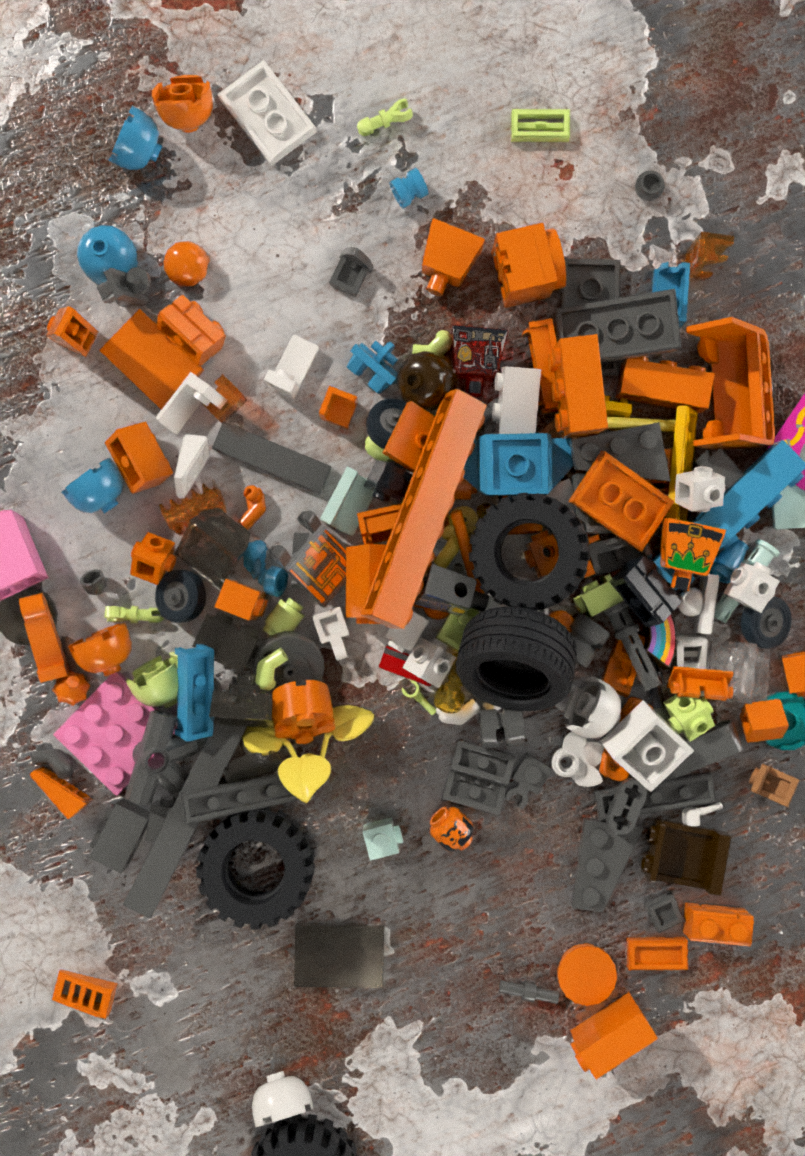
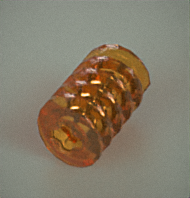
[159,479,227,536]

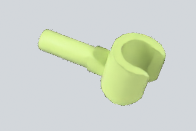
[402,680,436,715]

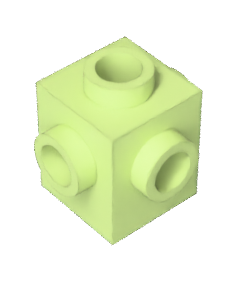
[663,695,715,742]

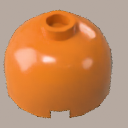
[152,75,213,133]
[68,623,132,676]

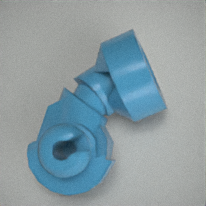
[243,540,288,597]

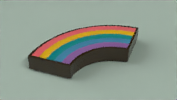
[640,614,676,670]

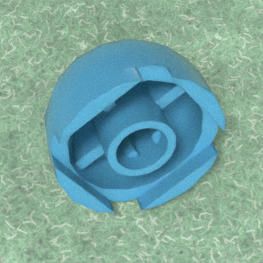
[109,106,162,170]
[77,225,138,285]
[61,458,124,514]

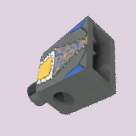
[414,564,489,616]

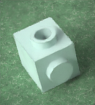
[362,817,404,861]

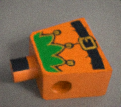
[660,518,726,591]

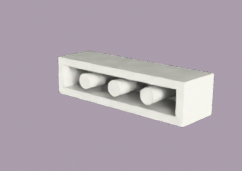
[491,366,541,434]

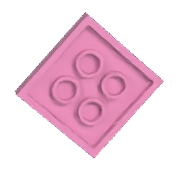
[53,671,177,796]

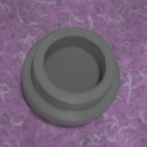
[635,171,665,201]

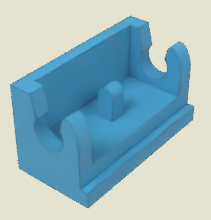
[652,262,690,328]

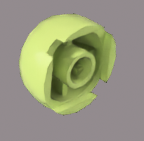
[126,652,178,708]

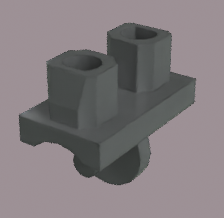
[97,267,151,308]

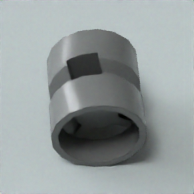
[570,613,611,669]
[479,709,525,749]

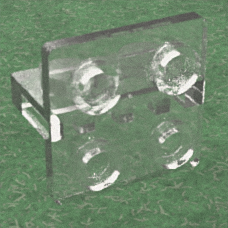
[708,640,771,704]

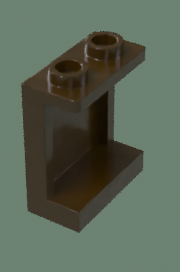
[641,818,731,896]

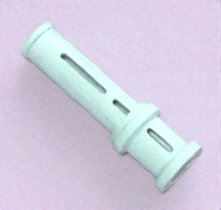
[714,539,780,624]

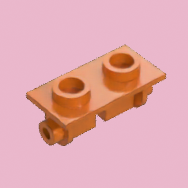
[666,666,734,701]

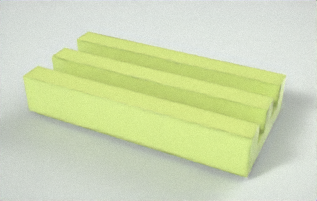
[511,109,570,142]

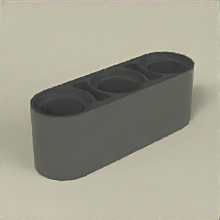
[664,720,744,780]

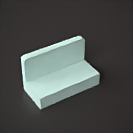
[320,466,374,536]

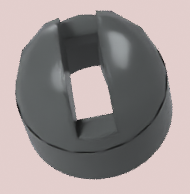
[80,569,107,596]

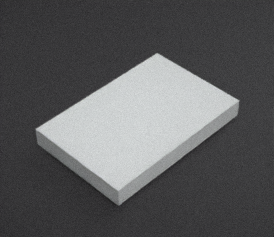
[218,60,317,166]

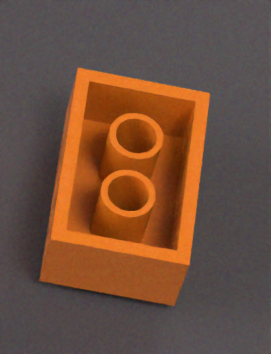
[548,334,608,439]

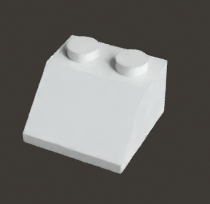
[600,700,694,792]

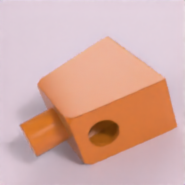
[422,218,485,296]

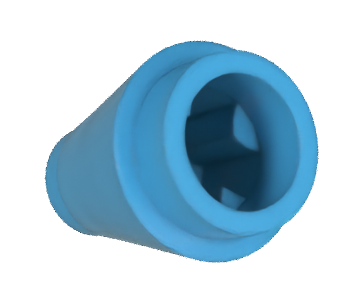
[709,539,749,584]

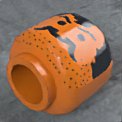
[430,807,474,852]

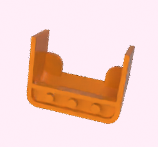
[686,317,775,450]

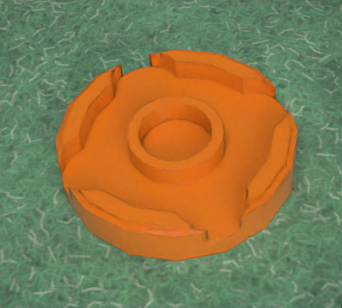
[557,943,617,1006]

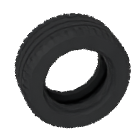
[456,607,577,711]

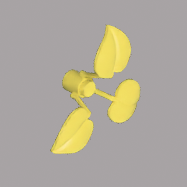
[242,705,374,803]

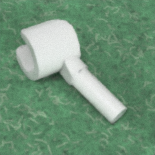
[682,802,723,826]

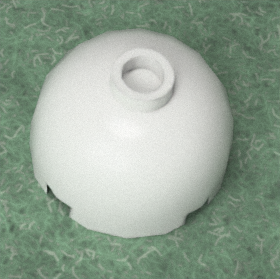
[564,676,621,738]
[252,1071,314,1127]

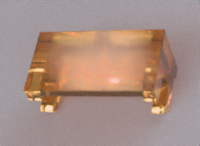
[685,231,734,279]

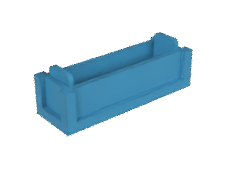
[175,644,214,742]

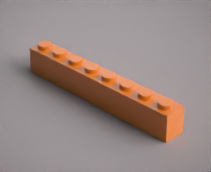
[360,389,487,629]

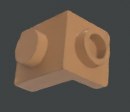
[749,764,800,808]

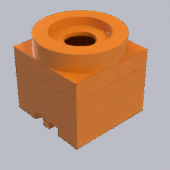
[491,222,566,308]

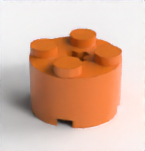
[271,680,335,744]

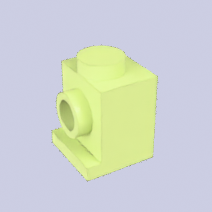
[573,574,624,617]

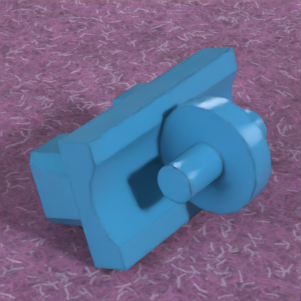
[346,341,398,394]

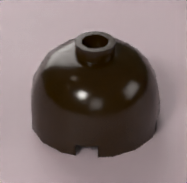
[396,351,458,411]

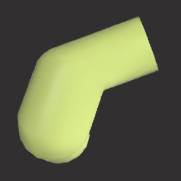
[412,330,452,355]
[255,648,288,691]

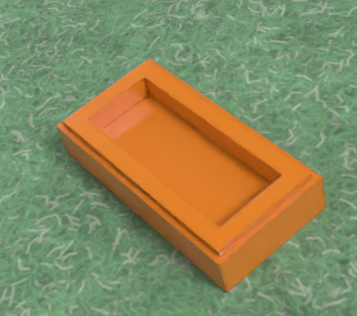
[626,937,688,970]

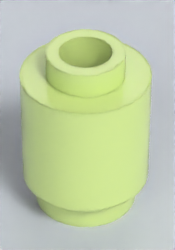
[263,597,305,636]

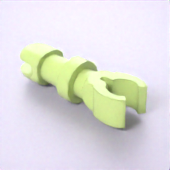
[357,99,413,136]
[104,606,164,623]

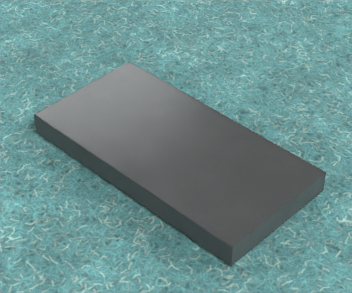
[560,259,621,378]
[555,289,682,363]

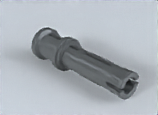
[603,601,662,691]

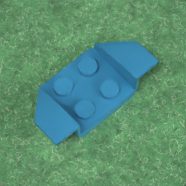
[464,433,573,496]

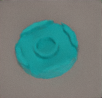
[763,692,805,750]

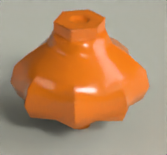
[52,670,91,706]

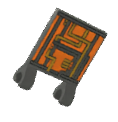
[267,510,346,608]

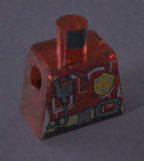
[451,325,508,397]

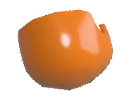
[164,241,210,287]

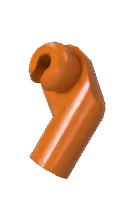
[238,485,266,530]

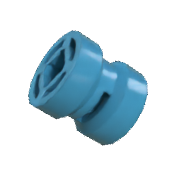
[389,168,429,209]

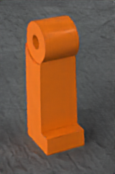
[19,593,70,683]

